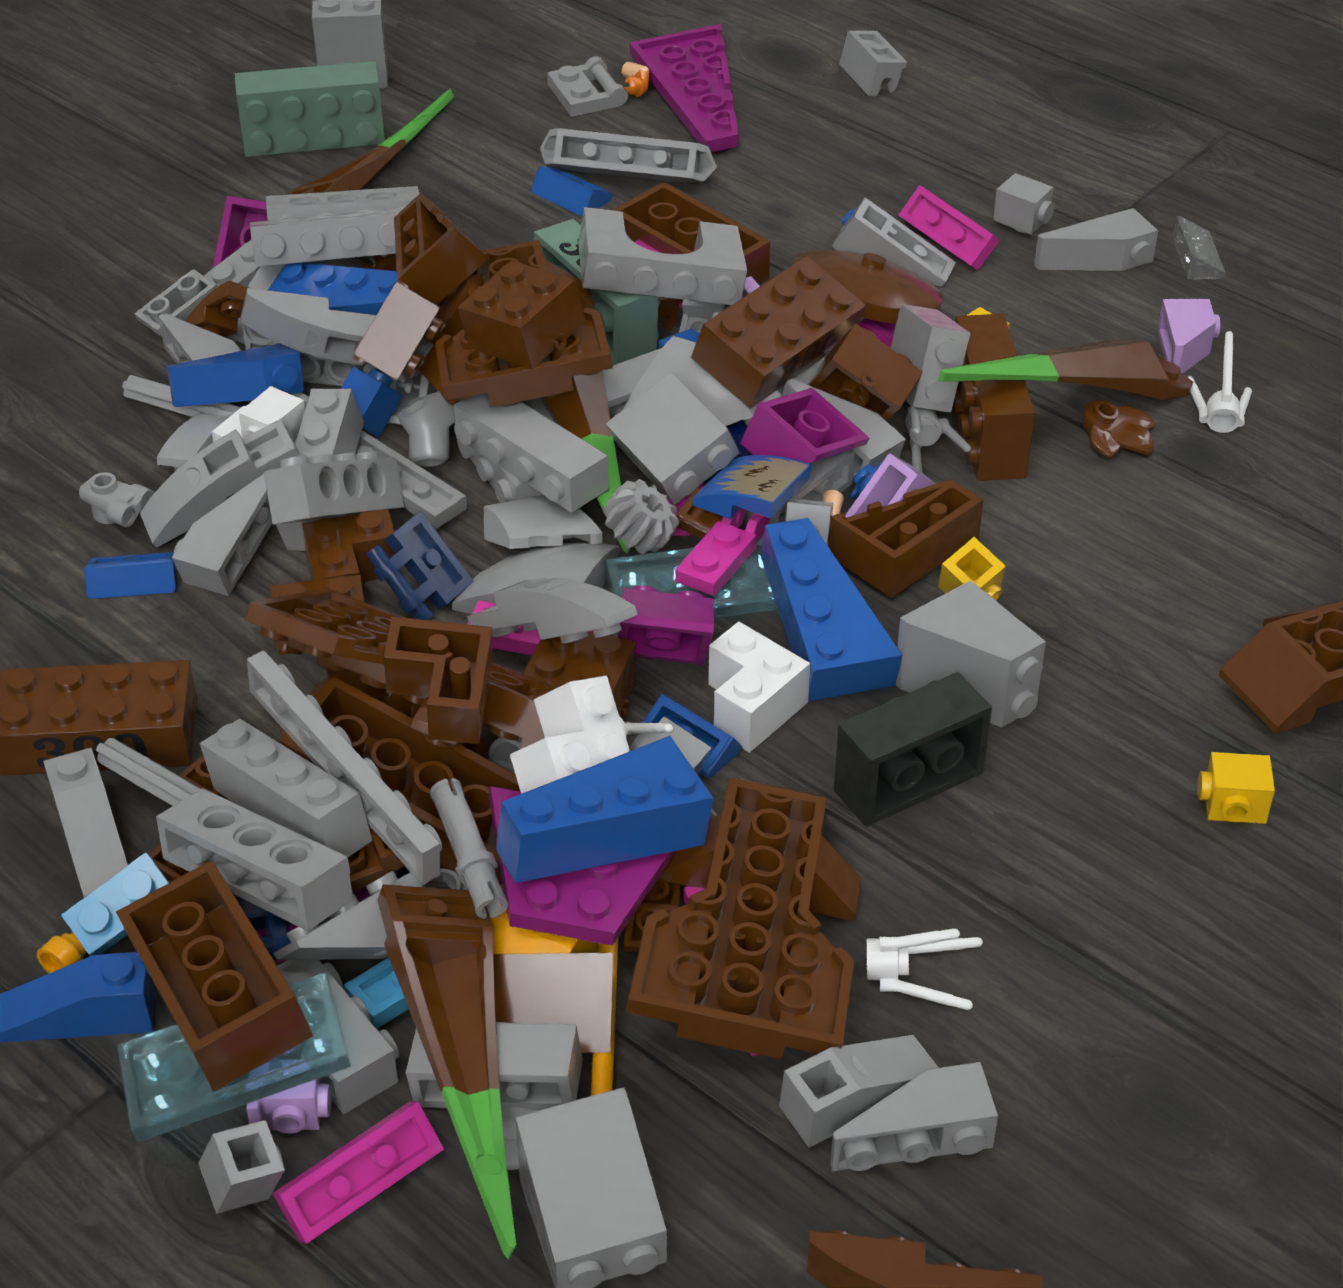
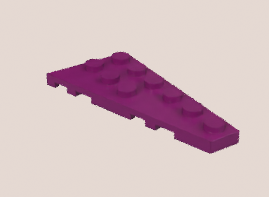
[630,24,739,153]

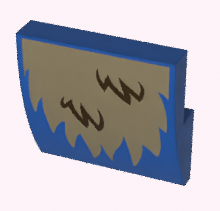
[692,455,811,519]

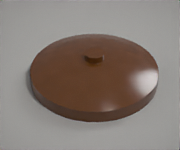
[793,250,943,324]

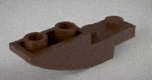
[807,1230,1043,1288]

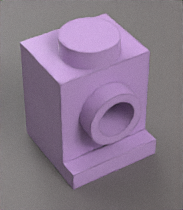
[246,1062,332,1134]

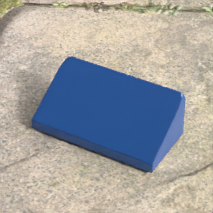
[532,166,613,216]
[84,552,177,599]
[642,694,743,779]

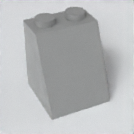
[896,580,1046,728]
[515,1087,667,1288]

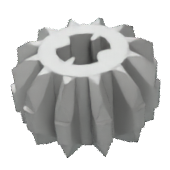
[603,479,680,554]

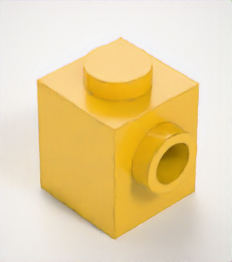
[938,537,1006,601]
[1197,752,1275,824]

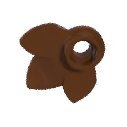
[1083,400,1155,459]

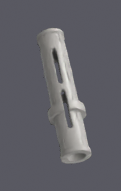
[430,778,508,919]

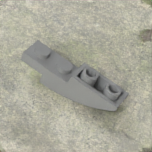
[134,239,260,336]
[241,288,376,366]
[140,418,300,548]
[467,578,638,644]

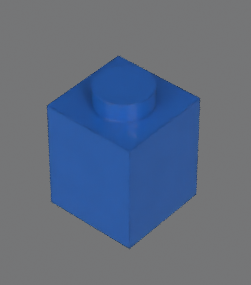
[341,367,402,438]

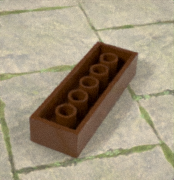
[279,676,521,886]

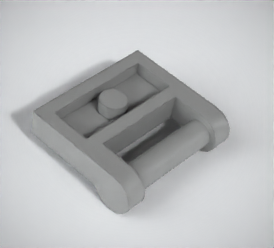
[547,56,628,117]

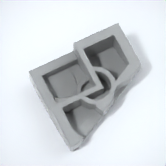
[484,495,602,549]

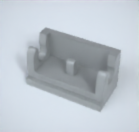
[839,31,907,96]

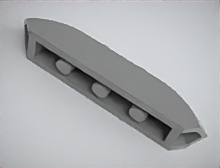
[540,128,717,183]

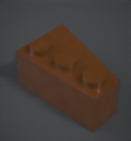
[394,193,489,305]

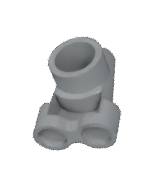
[79,472,155,527]

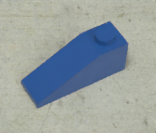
[167,343,304,407]
[0,952,157,1043]

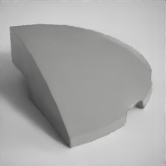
[614,336,782,441]
[452,542,619,614]

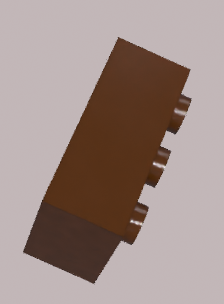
[829,479,984,598]

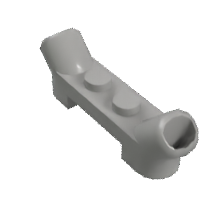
[397,391,455,467]

